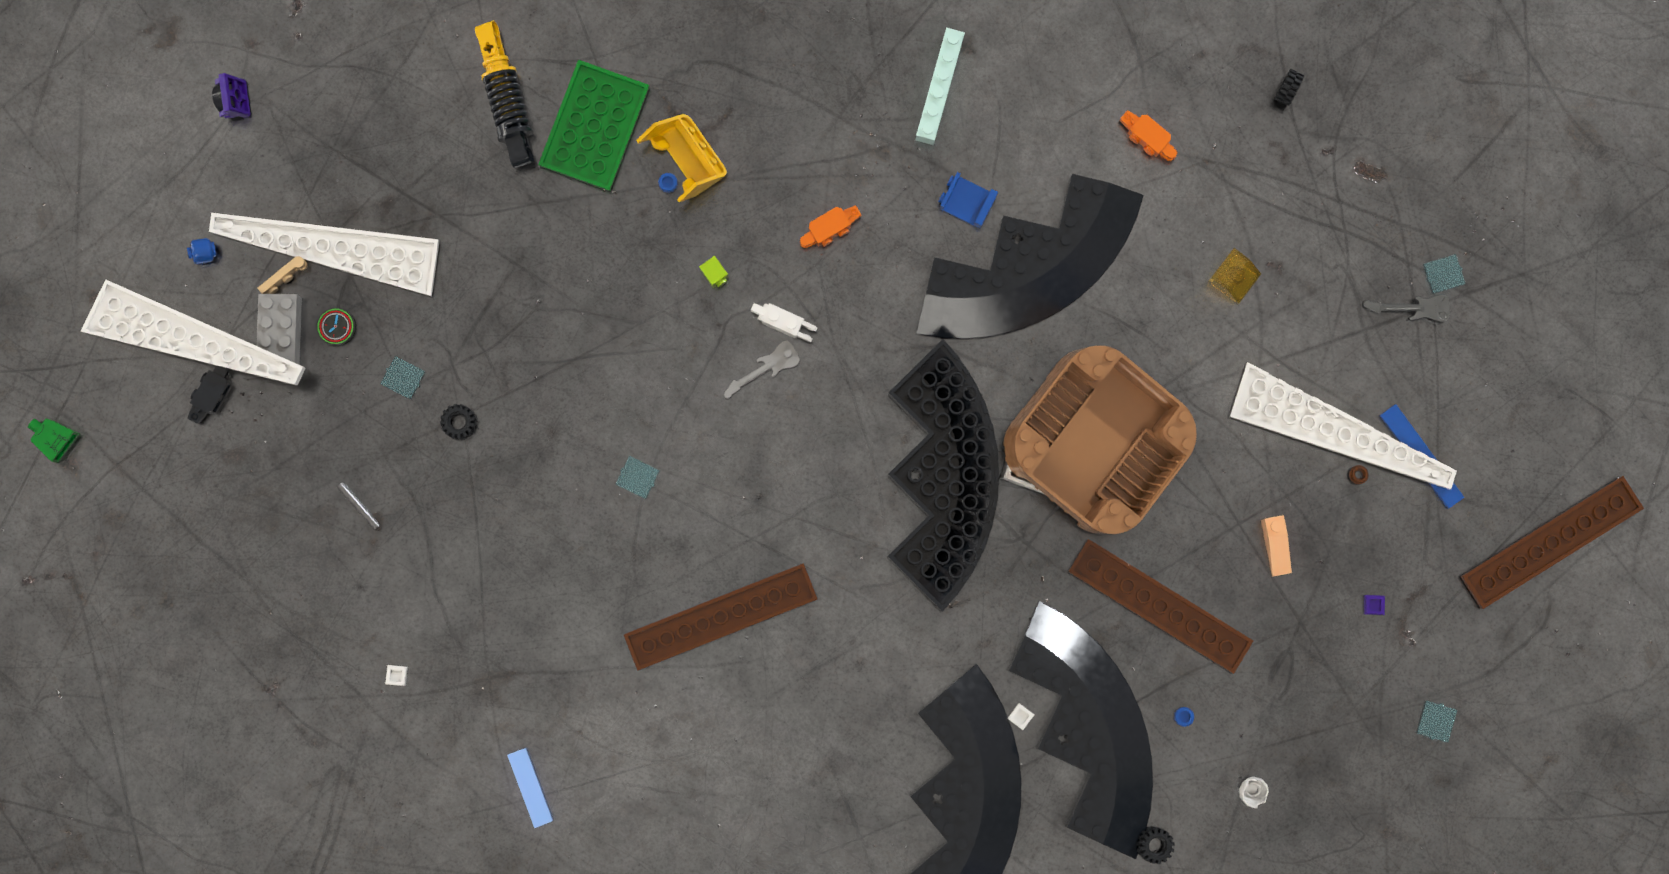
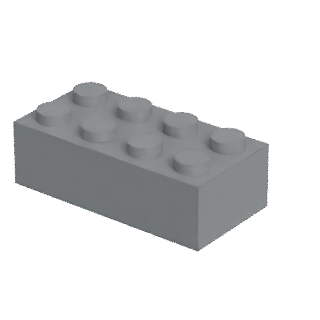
[257,294,302,365]

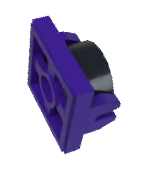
[212,73,250,119]

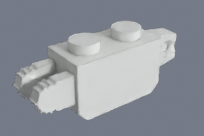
[751,303,817,342]

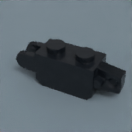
[187,366,232,424]

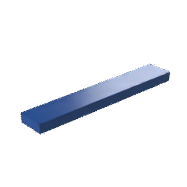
[1379,404,1464,509]

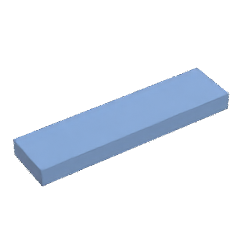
[507,748,553,828]

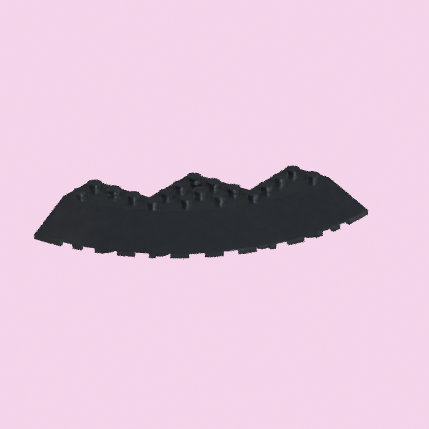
[916,174,1144,339]
[888,339,999,612]
[1007,601,1153,859]
[908,664,1021,874]

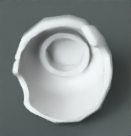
[1239,777,1269,808]

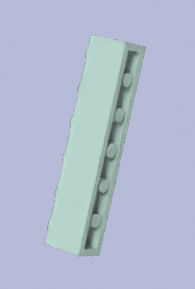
[916,28,965,145]

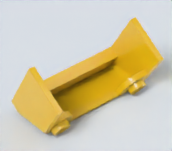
[636,114,727,202]

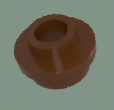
[1349,465,1369,484]

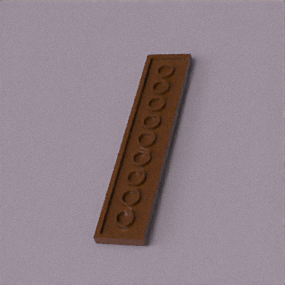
[1460,476,1644,609]
[1068,539,1253,674]
[624,563,818,671]

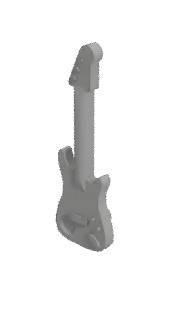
[724,341,800,399]

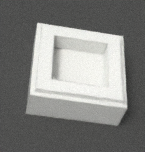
[385,665,408,686]
[1007,703,1034,730]

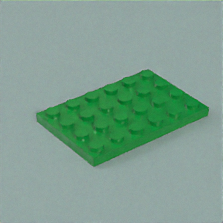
[538,60,650,191]

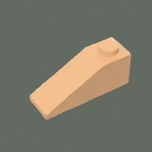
[1261,515,1292,577]

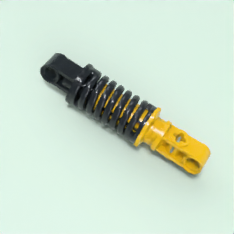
[475,20,534,168]

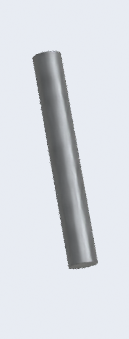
[337,482,380,530]

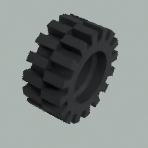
[1275,69,1304,106]
[440,404,477,440]
[1136,827,1175,864]

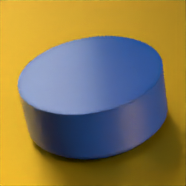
[658,173,678,193]
[1174,707,1194,727]

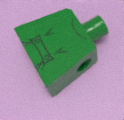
[28,418,80,463]

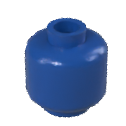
[187,238,216,264]

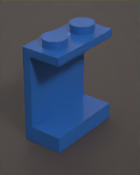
[938,172,998,229]

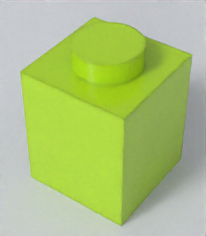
[699,256,729,288]

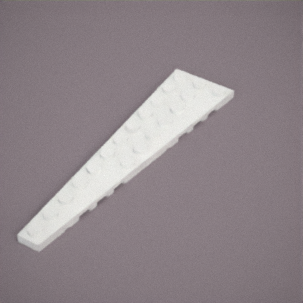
[81,280,306,385]

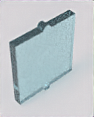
[1423,254,1466,294]
[381,356,425,399]
[616,456,660,499]
[1417,701,1457,743]

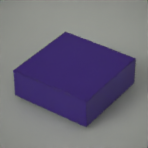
[1364,595,1385,615]

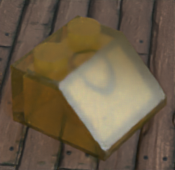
[1208,248,1261,304]

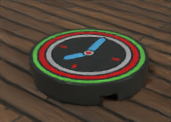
[317,308,356,346]

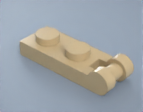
[258,256,308,294]

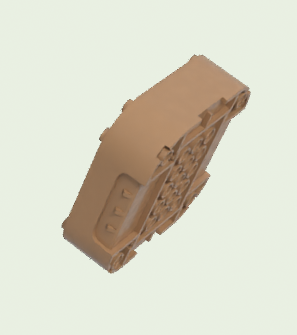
[1003,346,1197,534]

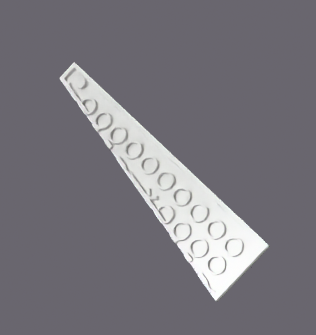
[209,213,439,297]
[1229,362,1457,490]

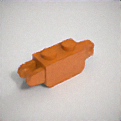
[1120,110,1178,162]
[800,205,861,248]

